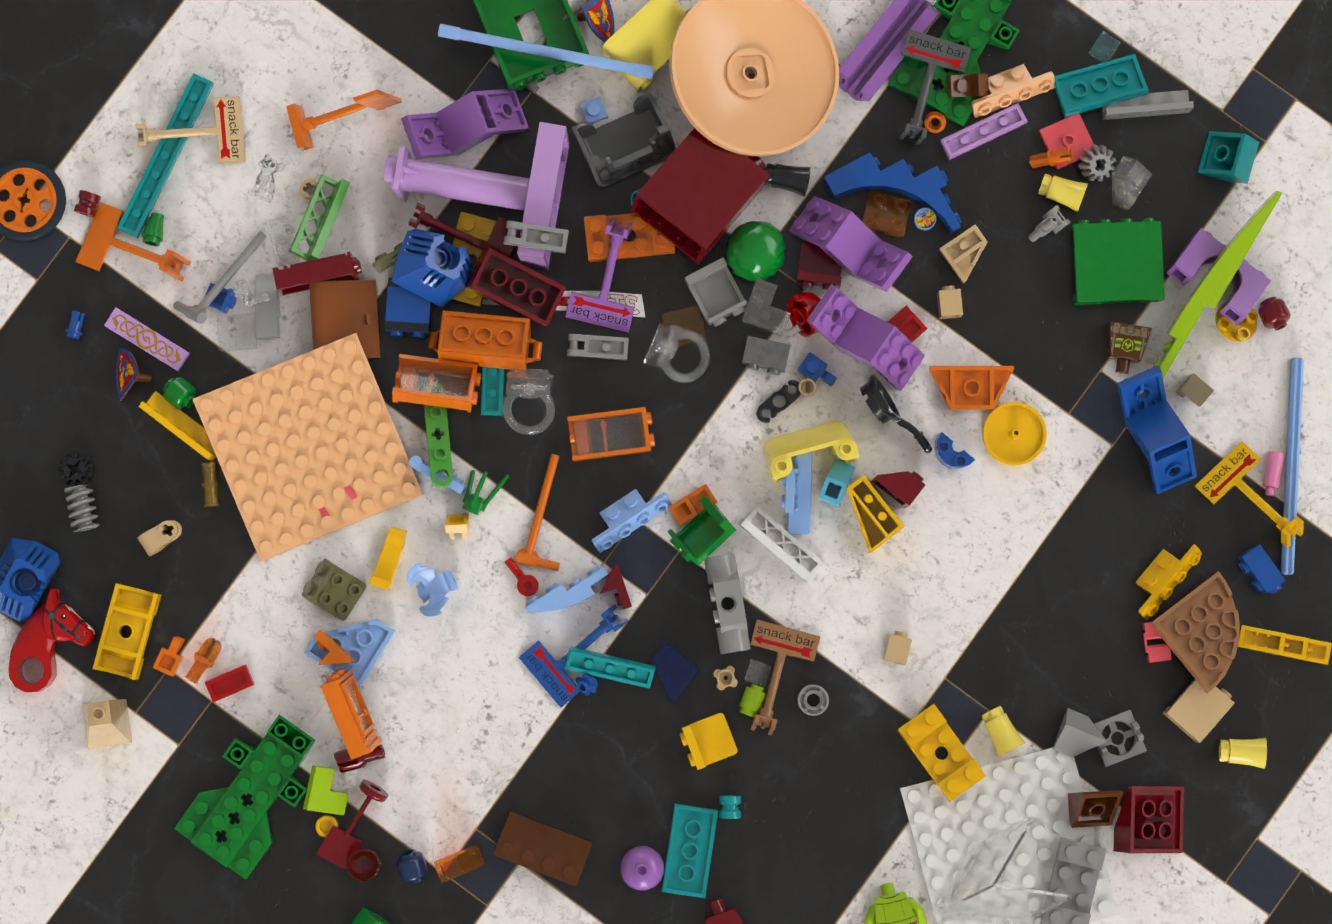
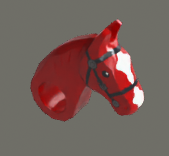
[8,588,95,692]

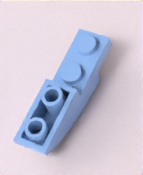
[525,566,609,612]

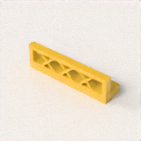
[138,391,216,461]

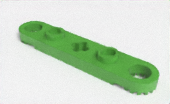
[423,383,453,488]

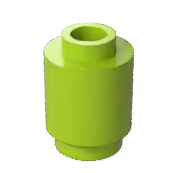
[739,684,767,717]

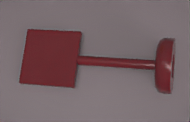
[316,779,389,869]

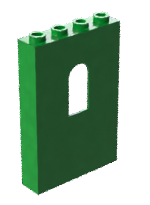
[472,0,589,91]

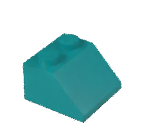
[1198,131,1259,184]

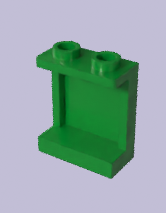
[667,495,736,566]

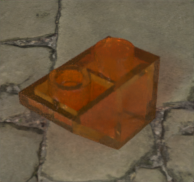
[434,844,485,883]

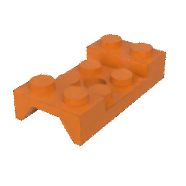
[584,213,675,262]

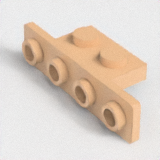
[972,64,1055,118]

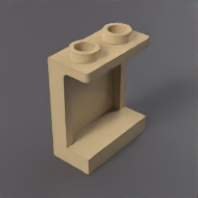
[1163,679,1234,743]

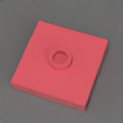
[1039,114,1093,170]

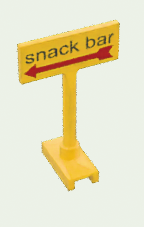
[1195,442,1304,549]

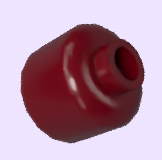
[1258,297,1291,331]

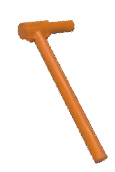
[515,454,560,571]

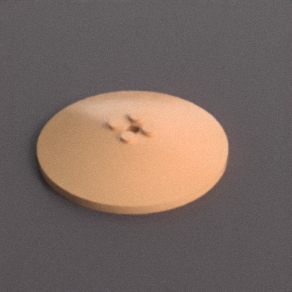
[669,0,839,157]

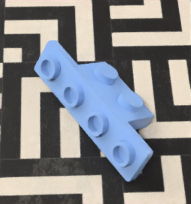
[782,451,812,534]
[592,489,672,553]

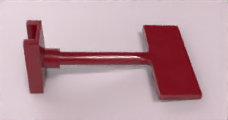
[408,202,521,257]

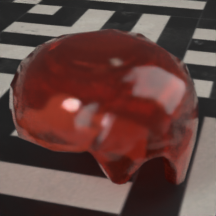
[346,848,381,881]

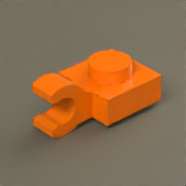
[153,636,185,677]

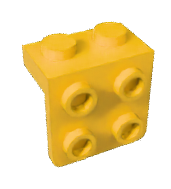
[679,713,738,770]

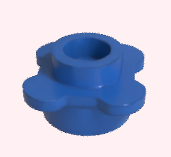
[576,673,598,696]

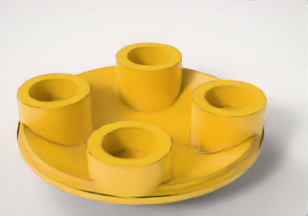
[1215,303,1258,342]

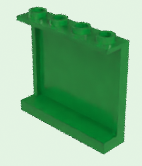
[1070,218,1165,305]

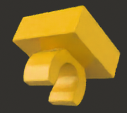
[445,514,469,539]

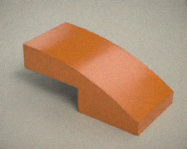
[668,484,718,526]

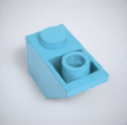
[819,459,855,508]

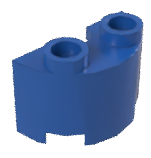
[935,432,975,469]

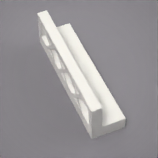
[741,506,824,583]

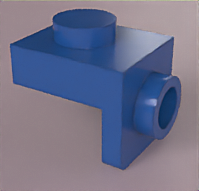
[204,283,237,314]

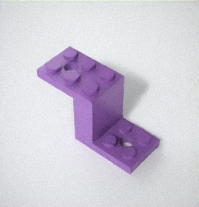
[401,89,529,159]
[789,196,913,292]
[807,284,925,391]

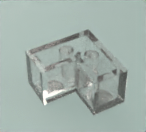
[742,278,791,337]

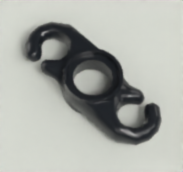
[756,380,802,423]

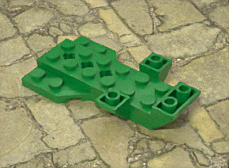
[888,0,1020,128]
[174,714,315,879]

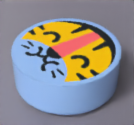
[914,208,936,230]

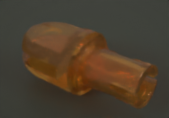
[185,638,222,684]

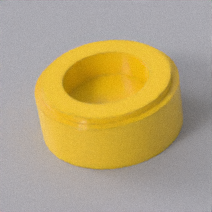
[315,815,338,837]

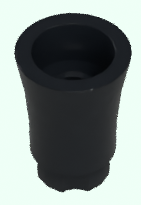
[765,163,811,197]

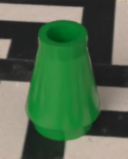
[142,213,164,247]

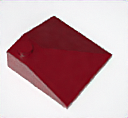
[1113,786,1184,854]

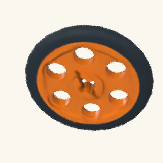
[0,160,66,241]

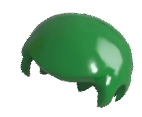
[725,221,786,281]

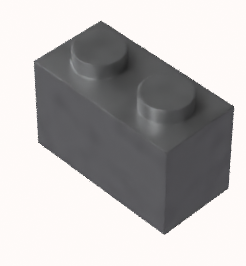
[742,336,791,375]

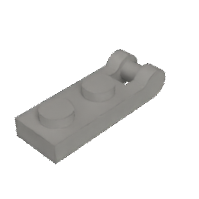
[503,221,569,253]
[566,334,629,360]

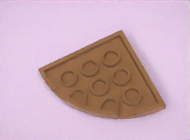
[1150,571,1240,693]

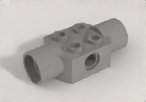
[704,553,751,654]

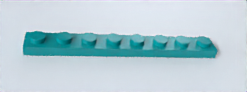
[117,73,214,238]

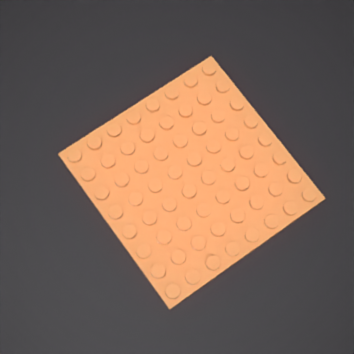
[193,333,423,561]

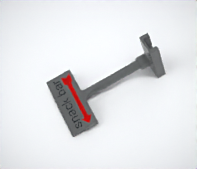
[898,29,971,145]

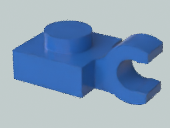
[797,352,837,386]

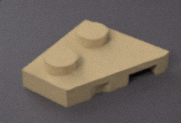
[939,224,988,284]

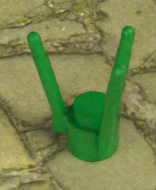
[462,470,509,515]

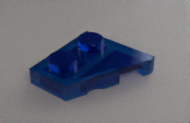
[652,642,700,702]

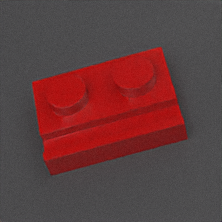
[888,305,928,342]

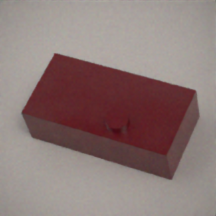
[465,248,566,327]

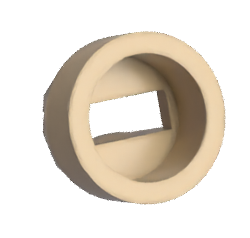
[798,378,817,397]

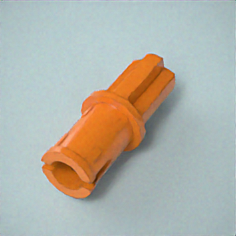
[1029,147,1074,168]

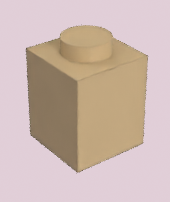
[937,286,963,319]
[883,631,912,665]

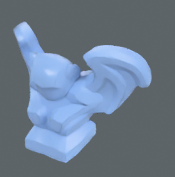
[407,563,459,617]

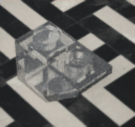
[1112,156,1152,210]

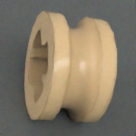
[300,179,319,200]

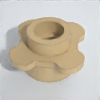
[714,666,738,690]

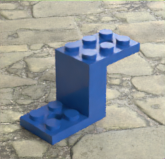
[1117,365,1197,494]

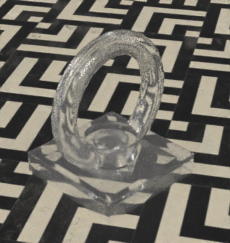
[643,323,710,382]
[503,373,555,435]

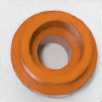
[924,111,946,133]

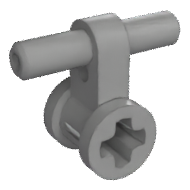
[1028,205,1071,242]

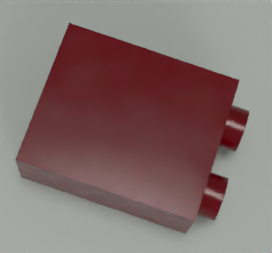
[630,128,769,264]

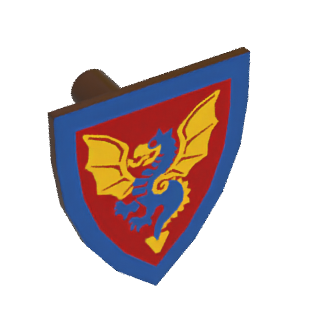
[577,0,614,43]
[116,348,152,401]

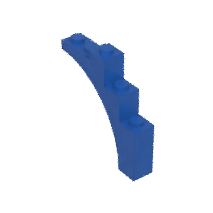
[823,152,961,234]

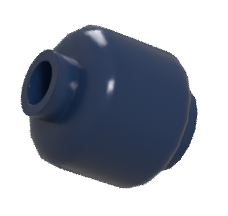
[396,849,428,884]

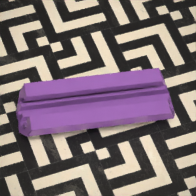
[839,0,940,101]

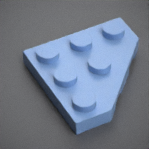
[304,619,396,687]

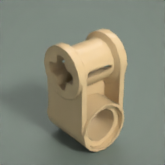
[138,520,182,557]

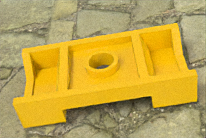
[452,212,496,309]
[92,583,161,680]
[897,704,986,803]

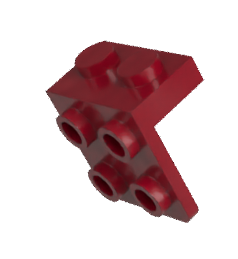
[796,240,842,290]

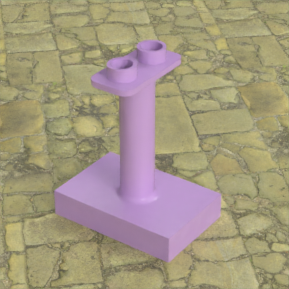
[384,122,570,270]

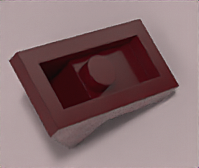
[600,565,632,609]

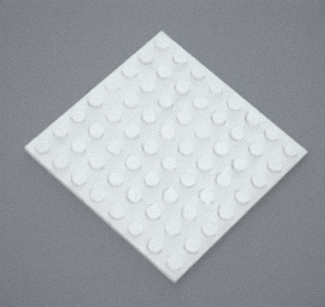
[900,747,1118,924]

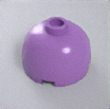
[620,846,664,890]

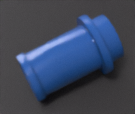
[65,311,86,340]

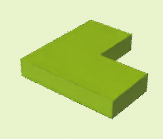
[303,765,349,815]

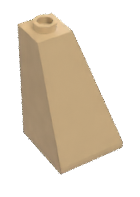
[82,699,132,749]

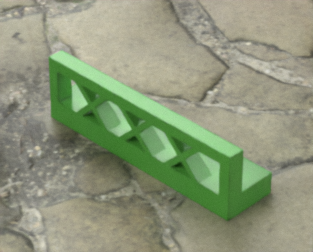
[289,174,350,261]

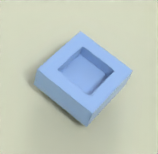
[580,96,608,124]

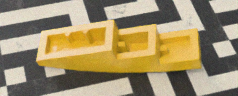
[1238,625,1332,665]

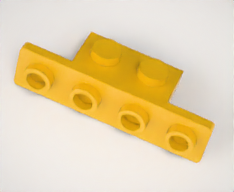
[1136,544,1202,620]

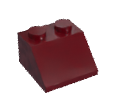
[871,471,925,508]

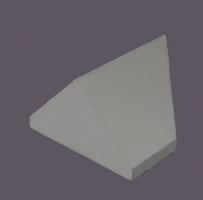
[1053,708,1107,757]

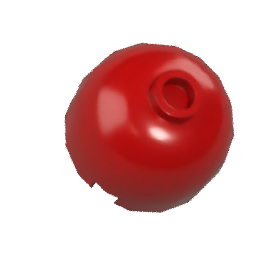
[787,292,821,337]

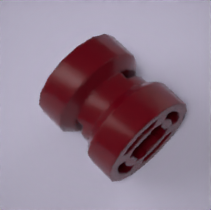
[74,190,101,218]

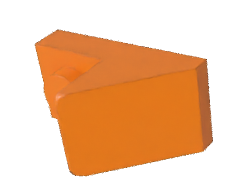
[314,630,355,665]

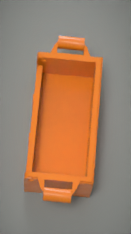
[428,310,543,371]

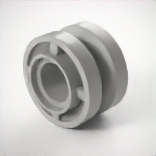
[797,684,829,716]

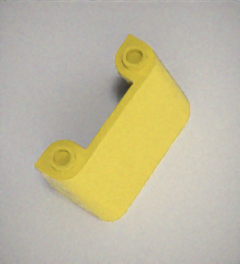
[602,0,686,92]
[763,421,860,483]

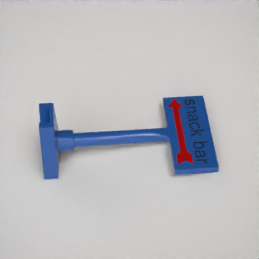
[518,605,629,707]

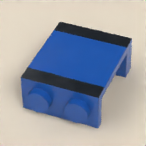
[385,277,431,338]

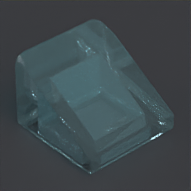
[1089,31,1121,63]

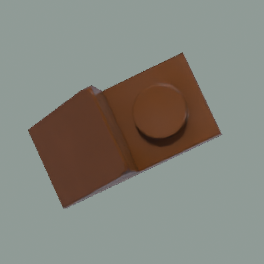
[947,74,989,98]

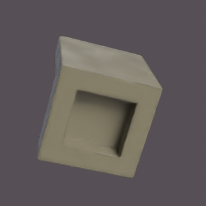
[1176,374,1214,406]

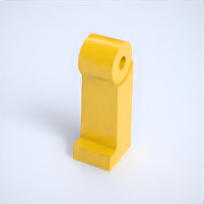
[369,526,408,590]

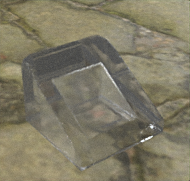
[744,659,771,687]

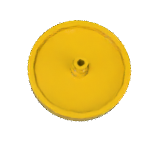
[982,402,1047,466]

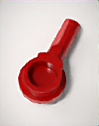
[504,557,539,596]

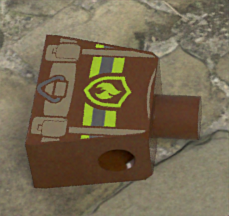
[1106,321,1152,374]

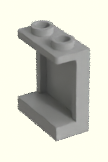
[685,257,748,327]

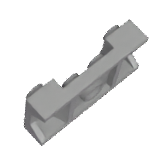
[1040,837,1106,924]

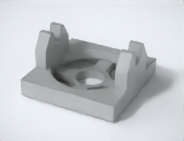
[1094,710,1147,767]

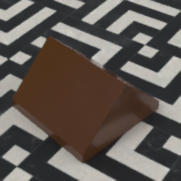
[1067,790,1123,828]

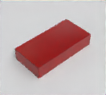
[205,665,255,702]

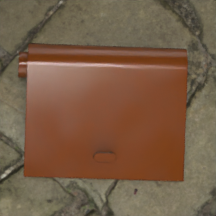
[309,280,380,358]

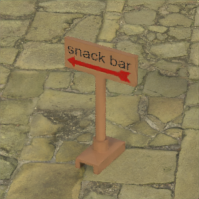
[750,620,820,735]

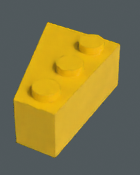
[846,474,906,553]

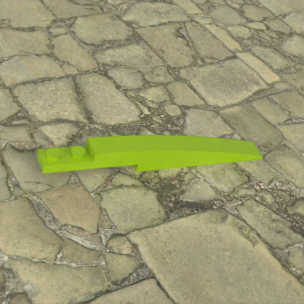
[1152,191,1282,378]

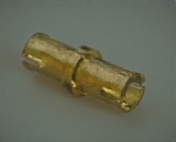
[201,462,219,507]

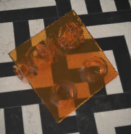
[862,191,912,238]

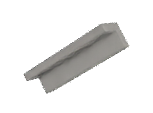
[1101,90,1194,120]

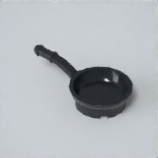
[860,374,932,453]

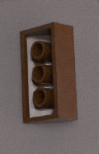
[493,811,593,886]

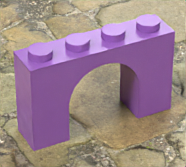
[1167,228,1271,326]

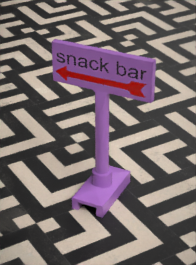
[565,218,635,333]

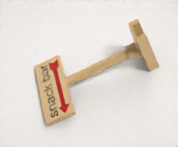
[135,96,245,163]

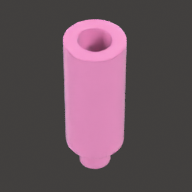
[1263,451,1284,496]

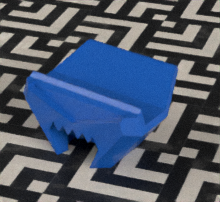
[392,229,474,308]
[0,538,60,622]

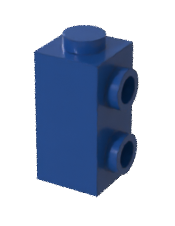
[1237,544,1286,594]

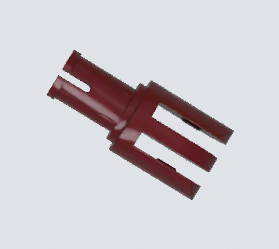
[334,744,386,773]

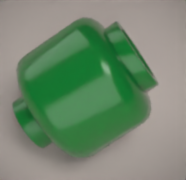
[163,377,196,410]

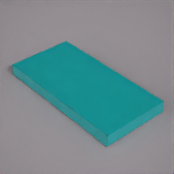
[1054,54,1149,117]
[662,803,718,898]

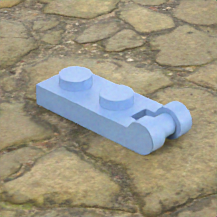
[409,456,466,495]

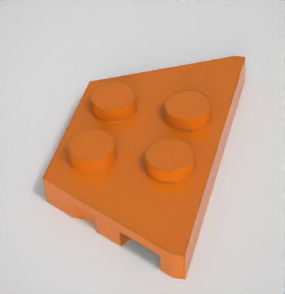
[929,366,1014,410]

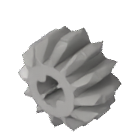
[1078,144,1116,181]

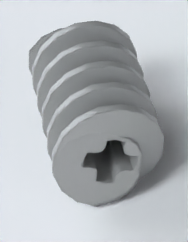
[64,484,100,532]

